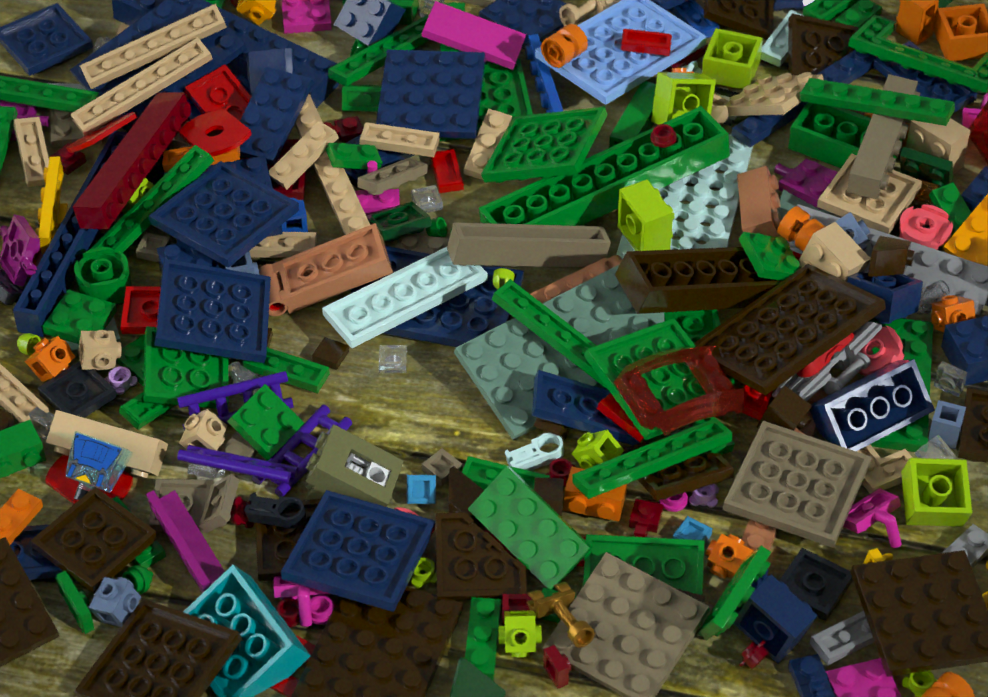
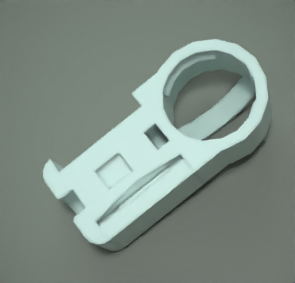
[505,432,564,471]

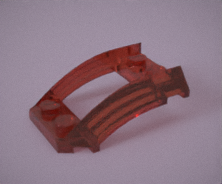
[614,346,745,435]

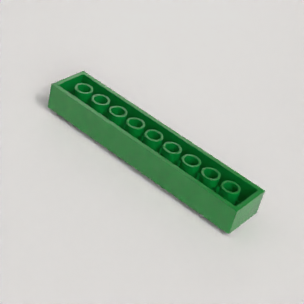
[478,106,730,226]

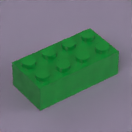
[788,103,903,168]

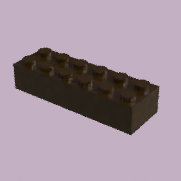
[615,247,781,314]

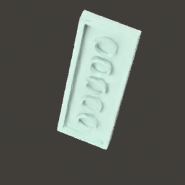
[322,247,487,348]

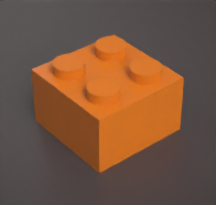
[934,3,988,61]

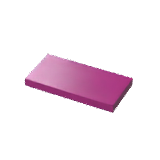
[421,1,526,70]

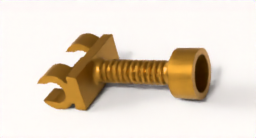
[527,582,595,648]

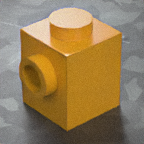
[236,0,276,26]

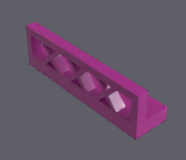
[146,490,225,593]

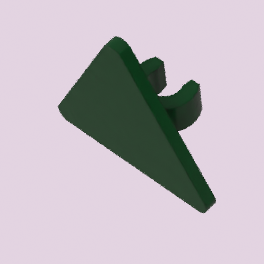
[449,657,506,697]

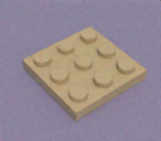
[725,72,824,116]
[817,154,922,234]

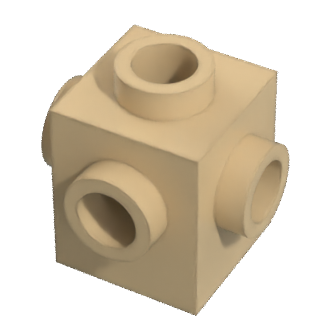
[78,330,122,370]
[179,409,228,450]

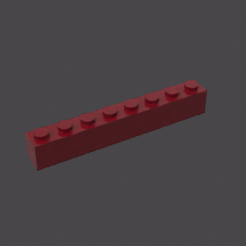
[73,92,191,229]

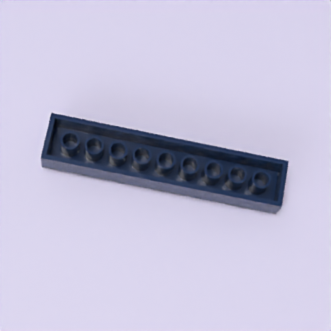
[112,0,339,109]

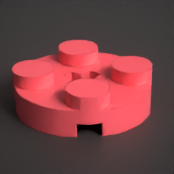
[899,204,953,250]
[858,326,904,376]

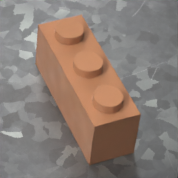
[737,166,782,237]

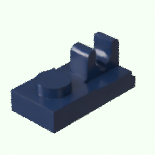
[788,654,836,697]

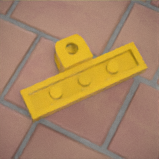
[35,157,69,254]

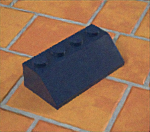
[809,359,935,451]

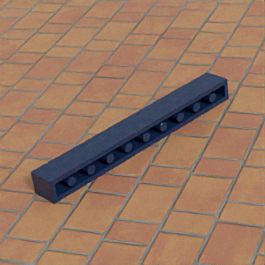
[13,131,127,337]

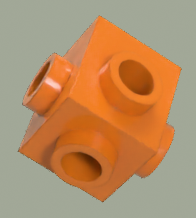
[931,295,976,332]
[25,336,76,382]
[705,534,753,579]

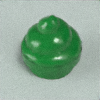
[122,565,153,595]

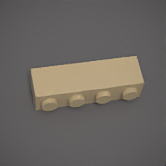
[46,410,168,479]

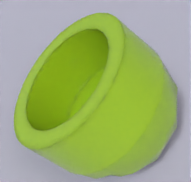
[492,268,515,290]
[17,333,41,356]

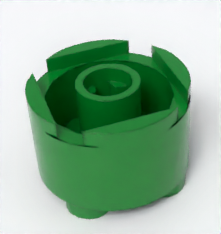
[74,247,132,305]

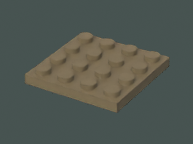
[723,421,871,548]
[543,552,710,697]

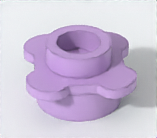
[105,366,138,395]
[689,484,719,508]

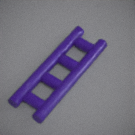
[177,371,294,431]
[252,404,353,497]
[177,445,299,483]

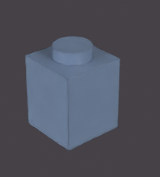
[928,400,966,449]

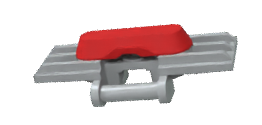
[772,322,882,401]

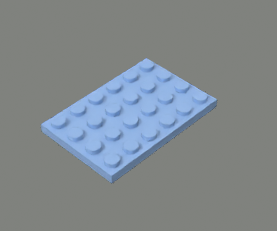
[535,0,707,105]

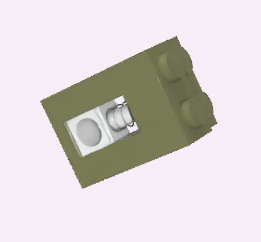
[305,424,404,507]

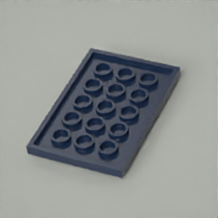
[70,0,247,133]
[350,246,524,347]

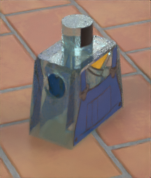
[66,431,133,500]

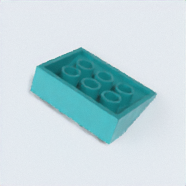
[183,565,311,697]

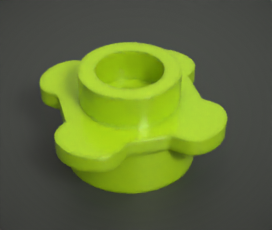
[411,558,437,588]
[902,671,937,697]

